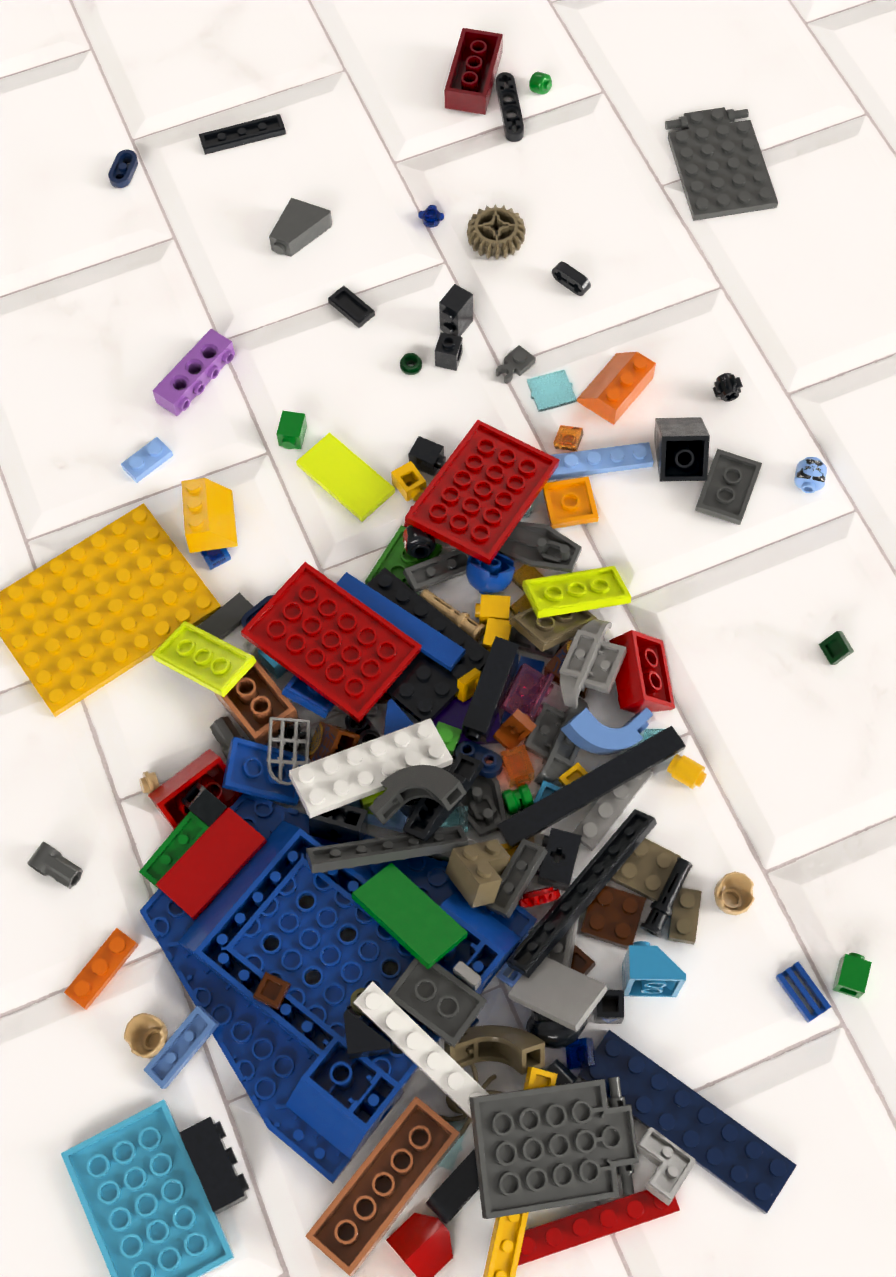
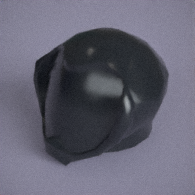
[526,1010,588,1049]

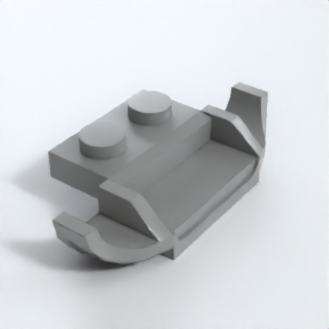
[560,619,627,709]

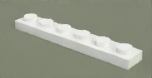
[353,981,489,1118]

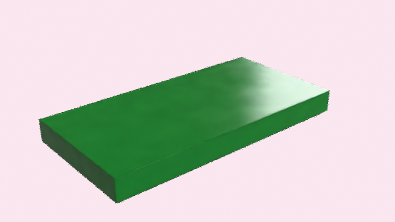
[352,863,468,969]

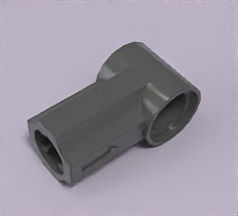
[210,716,246,760]
[27,842,83,889]

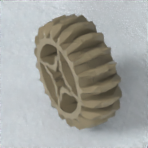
[467,204,526,260]

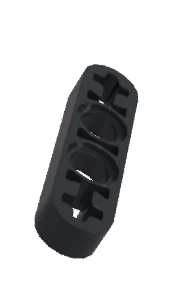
[496,72,524,142]

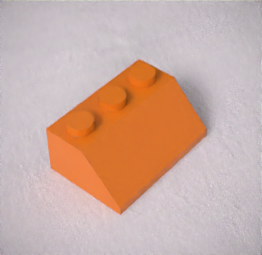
[577,352,656,425]

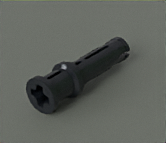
[640,857,693,938]

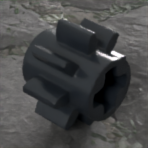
[713,373,743,402]
[277,723,306,754]

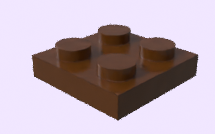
[580,885,646,949]

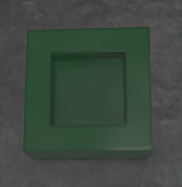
[819,631,854,665]

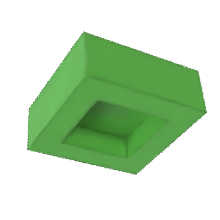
[436,721,462,755]

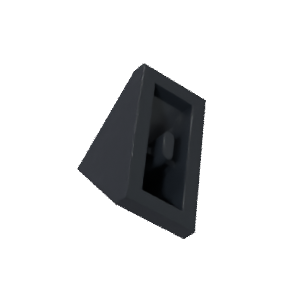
[344,1009,392,1059]

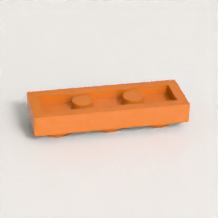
[64,928,139,1010]

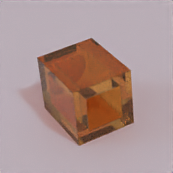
[500,745,535,788]

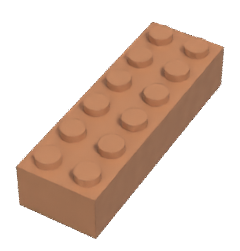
[305,1096,460,1277]

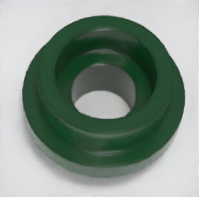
[400,353,422,375]

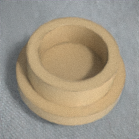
[139,771,159,795]

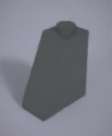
[269,197,332,257]

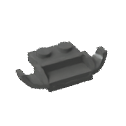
[522,697,589,785]

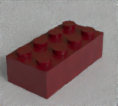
[444,28,503,115]

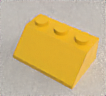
[181,478,238,553]

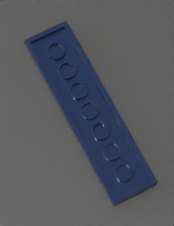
[578,1030,797,1214]

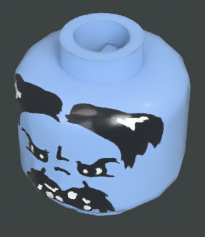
[794,457,827,493]

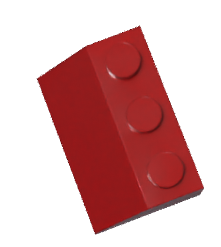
[609,630,675,714]
[148,749,243,829]

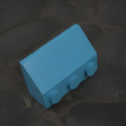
[622,941,686,997]

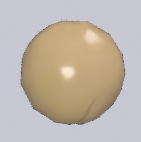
[714,871,755,916]
[124,1013,168,1058]

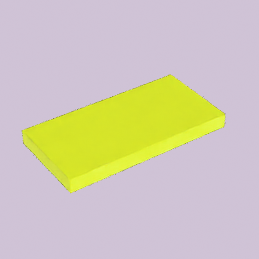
[296,432,395,522]
[522,566,631,619]
[152,621,257,697]

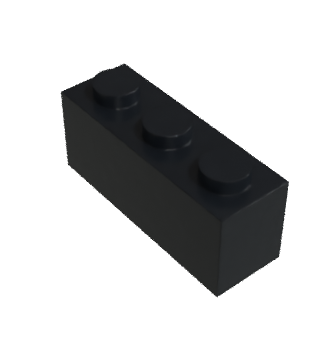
[179,1116,250,1215]

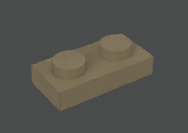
[668,888,702,945]

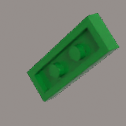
[139,811,210,889]

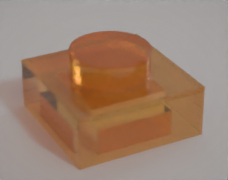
[553,425,584,452]

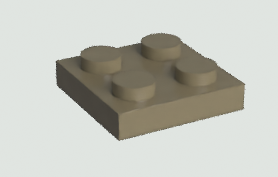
[611,838,681,902]

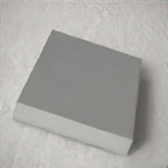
[508,957,608,1032]

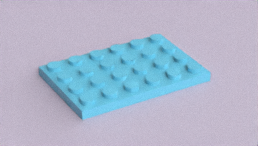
[61,1099,235,1277]

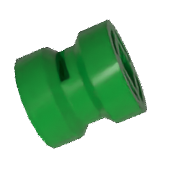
[501,784,534,816]

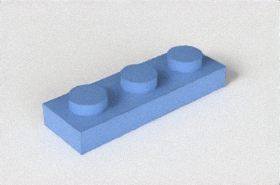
[144,1006,220,1089]

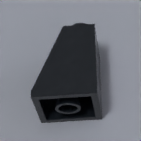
[654,417,710,482]

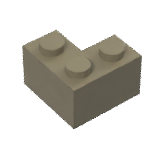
[445,839,510,908]

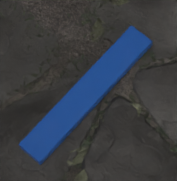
[336,572,466,671]

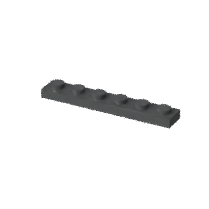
[306,825,469,873]

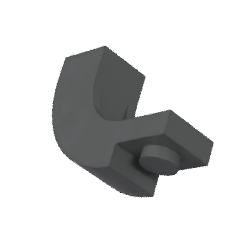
[369,765,467,825]

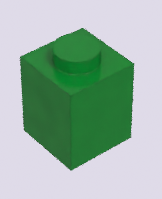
[276,410,307,449]
[832,953,872,999]

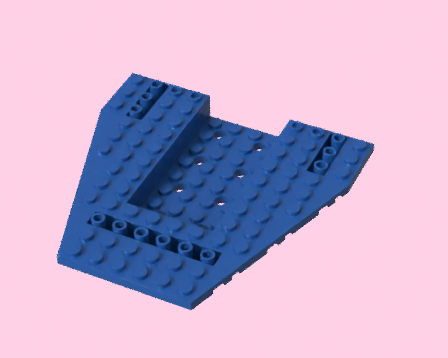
[140,793,537,1184]

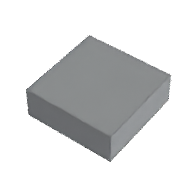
[453,961,481,991]

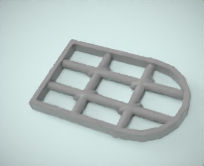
[266,717,310,785]

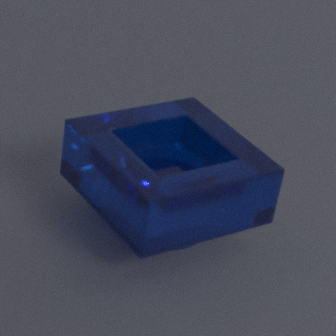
[200,548,231,570]
[565,1037,596,1070]

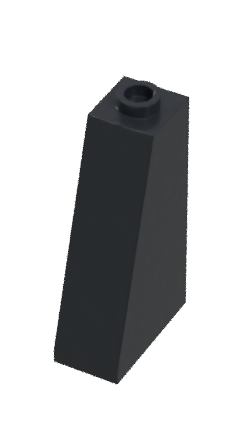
[462,636,520,743]

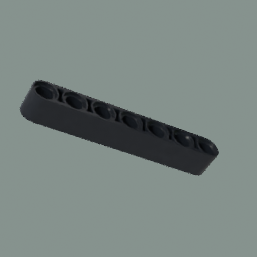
[425,1059,578,1224]

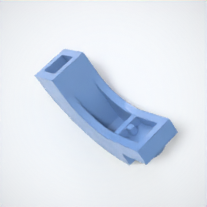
[561,707,653,755]

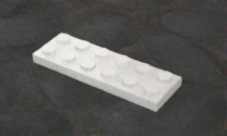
[289,718,453,818]

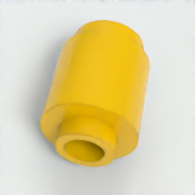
[667,754,707,789]

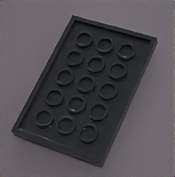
[367,568,489,722]

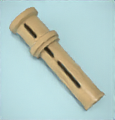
[420,589,486,642]

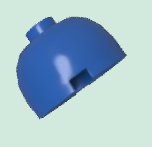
[466,553,515,595]

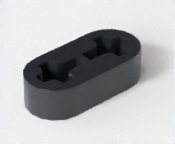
[551,261,591,296]

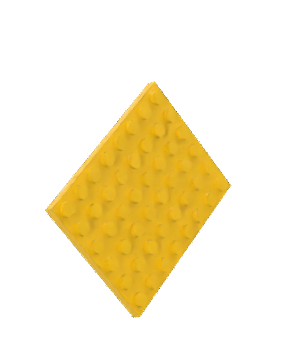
[0,503,221,717]

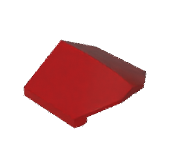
[386,1213,453,1277]

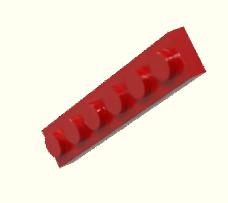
[518,1190,680,1266]

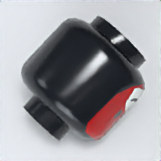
[403,525,436,559]

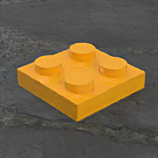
[542,476,599,529]

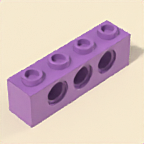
[152,328,235,416]

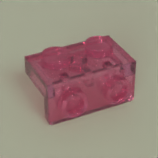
[500,663,555,719]

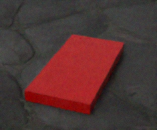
[155,807,267,920]

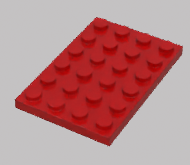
[405,420,560,565]
[241,562,422,723]

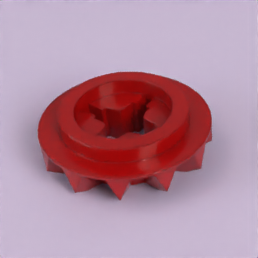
[519,886,561,908]

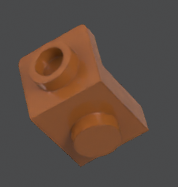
[493,709,537,752]

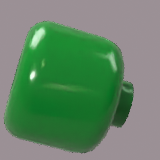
[529,71,552,95]

